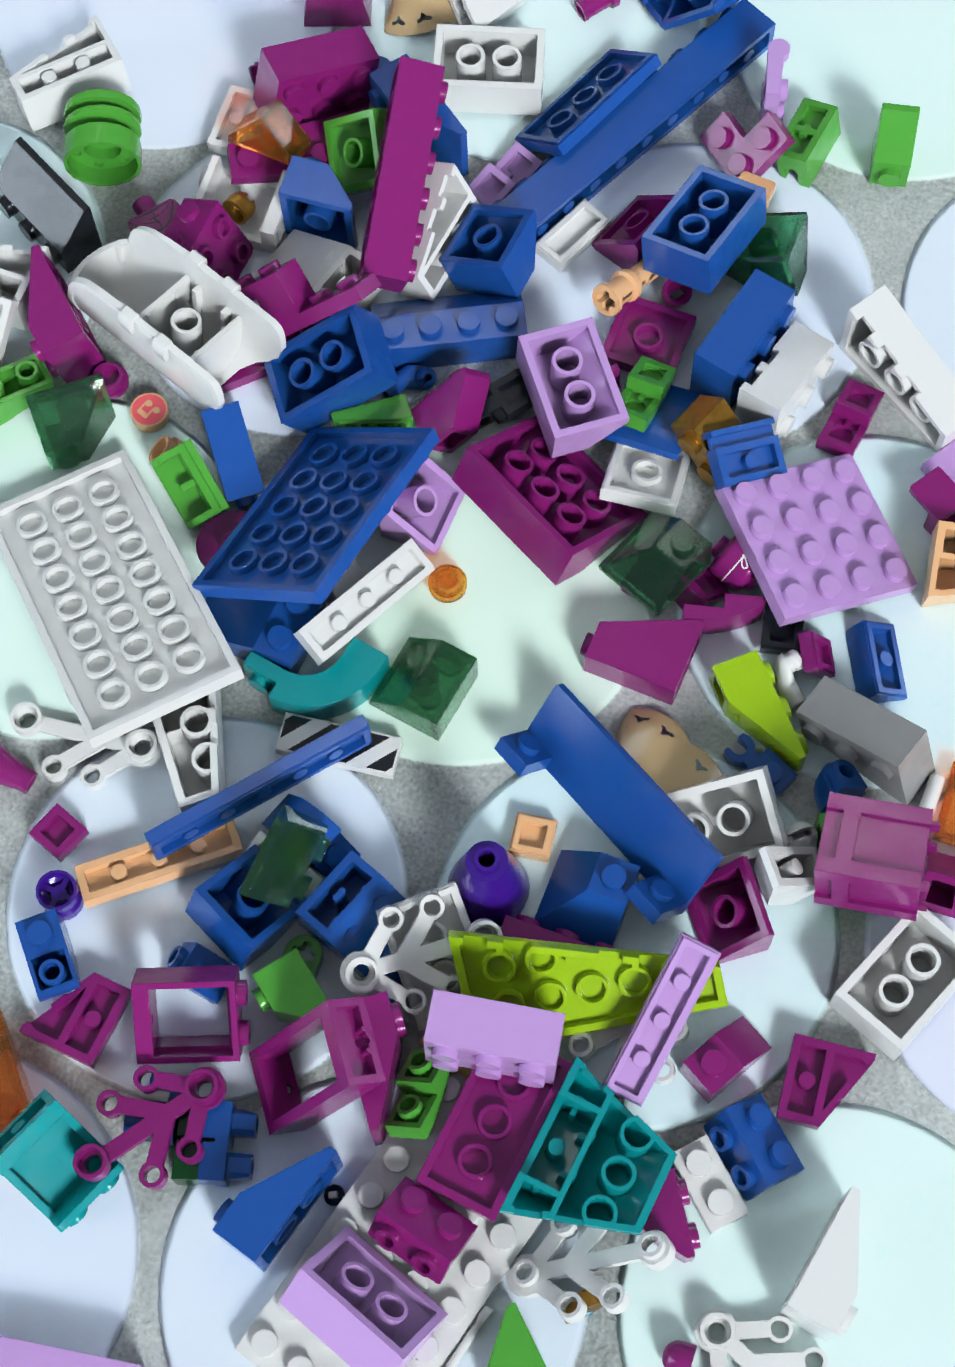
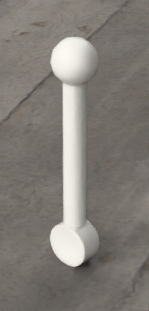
[445,1305,494,1367]

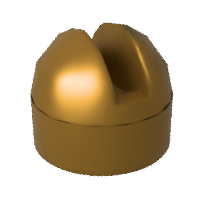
[223,191,256,225]

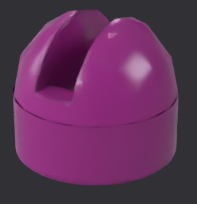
[661,279,692,309]
[662,1340,697,1367]

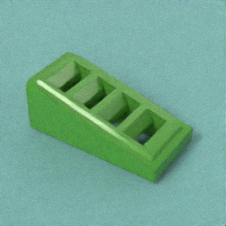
[331,394,414,427]

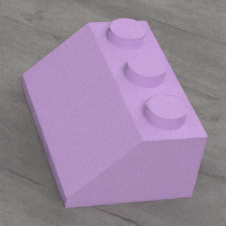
[516,317,630,458]
[279,1226,448,1367]

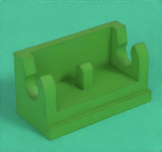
[777,97,841,188]
[150,439,229,530]

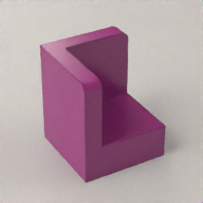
[909,466,955,535]

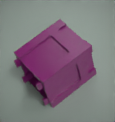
[814,792,941,921]

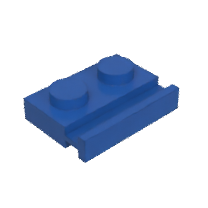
[702,417,787,490]

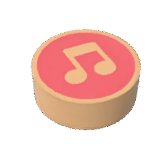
[130,393,170,433]

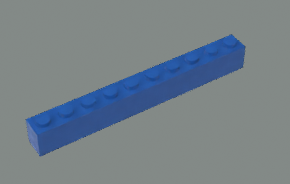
[492,0,776,242]

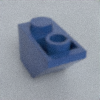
[15,908,81,1002]

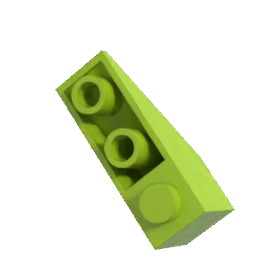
[709,650,809,772]

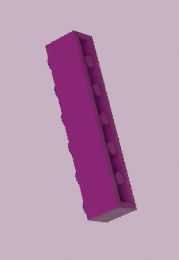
[358,56,448,293]

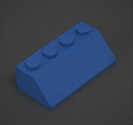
[370,293,528,372]

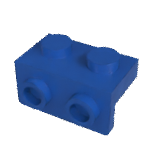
[703,1093,805,1201]

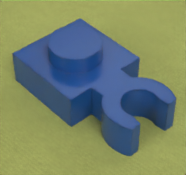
[723,733,798,798]

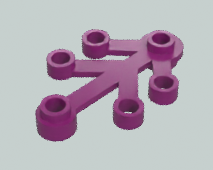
[73,1065,227,1190]

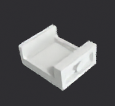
[191,154,286,253]

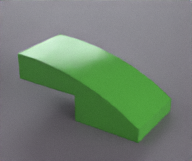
[621,356,677,433]

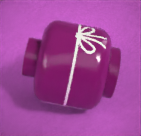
[709,535,757,592]

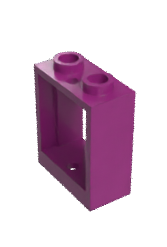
[131,965,251,1064]

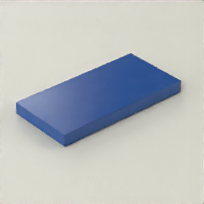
[515,49,662,156]

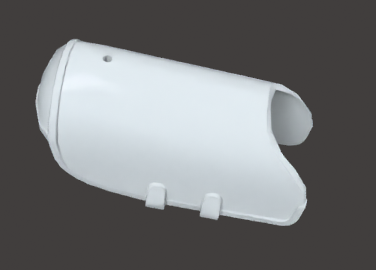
[67,226,286,410]

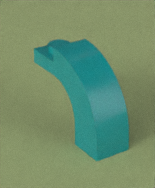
[243,637,390,720]

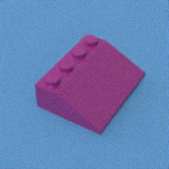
[452,416,648,586]

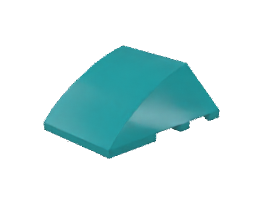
[499,1056,677,1235]

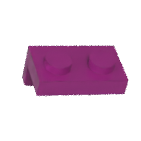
[368,1176,478,1284]

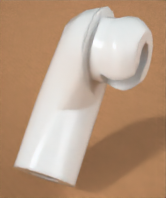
[775,650,806,712]

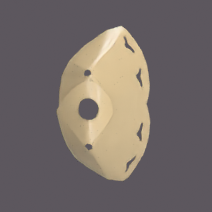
[384,0,459,36]
[615,708,723,793]

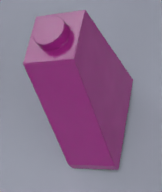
[580,619,705,705]

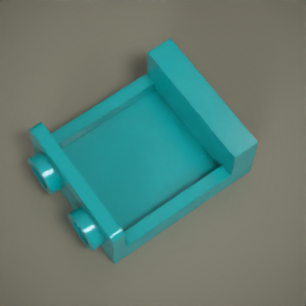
[0,1089,124,1233]

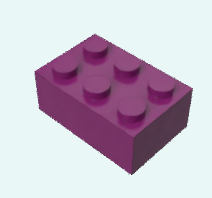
[253,25,380,131]

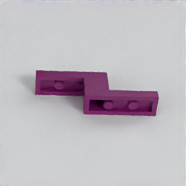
[236,258,381,337]

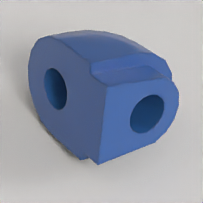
[814,759,868,814]

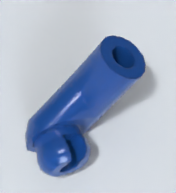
[382,365,437,398]

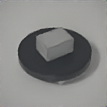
[324,1184,345,1206]

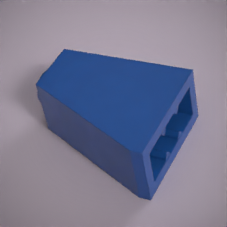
[200,401,265,508]

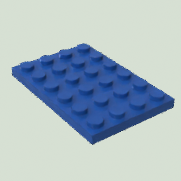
[192,427,440,604]

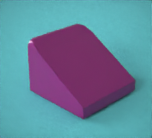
[669,564,730,610]

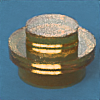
[428,564,467,603]

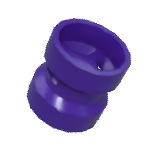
[35,870,84,921]

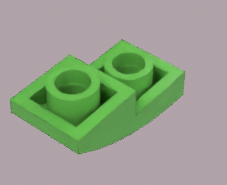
[384,1049,450,1140]

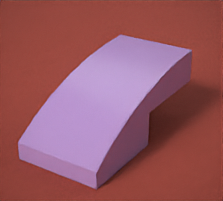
[469,141,543,205]

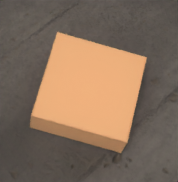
[509,812,558,863]

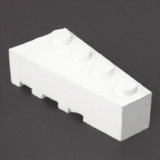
[839,284,955,452]
[153,689,226,812]

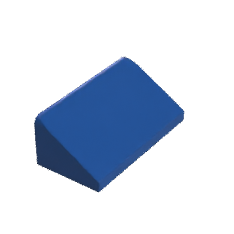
[845,620,908,703]

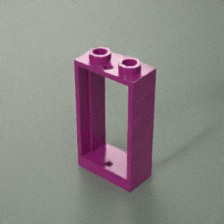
[249,996,386,1136]

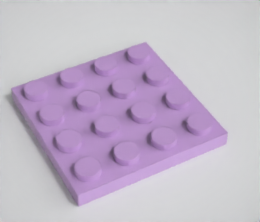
[714,454,919,627]

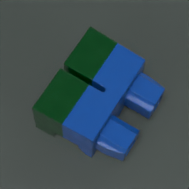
[171,1101,259,1187]

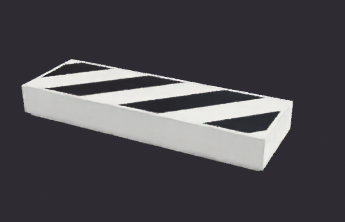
[275,712,403,780]

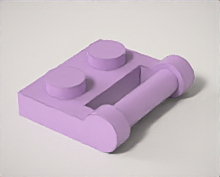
[760,38,790,122]

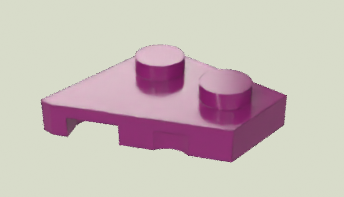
[19,972,132,1069]
[775,1033,876,1130]

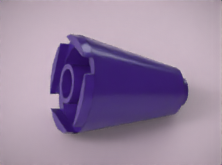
[447,841,530,929]

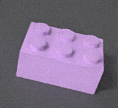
[423,989,565,1088]

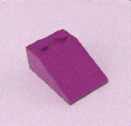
[27,244,107,387]
[355,991,407,1146]

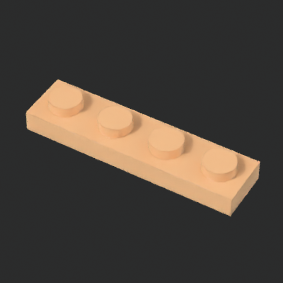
[74,820,244,909]

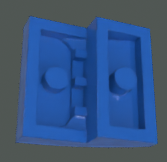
[604,381,703,461]

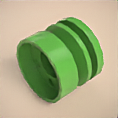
[63,89,142,186]

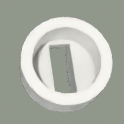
[786,821,818,847]

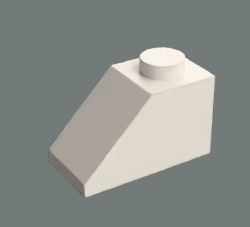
[753,846,818,905]

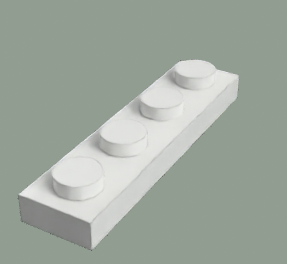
[293,538,436,666]

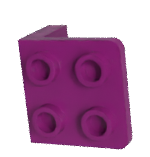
[163,198,253,281]

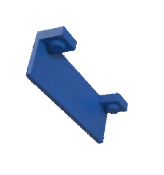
[494,683,723,925]

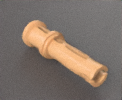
[592,259,659,316]

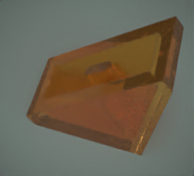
[228,98,311,165]

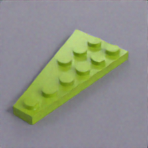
[448,930,728,1037]

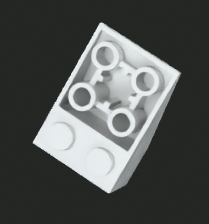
[253,229,381,326]

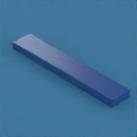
[144,714,372,860]

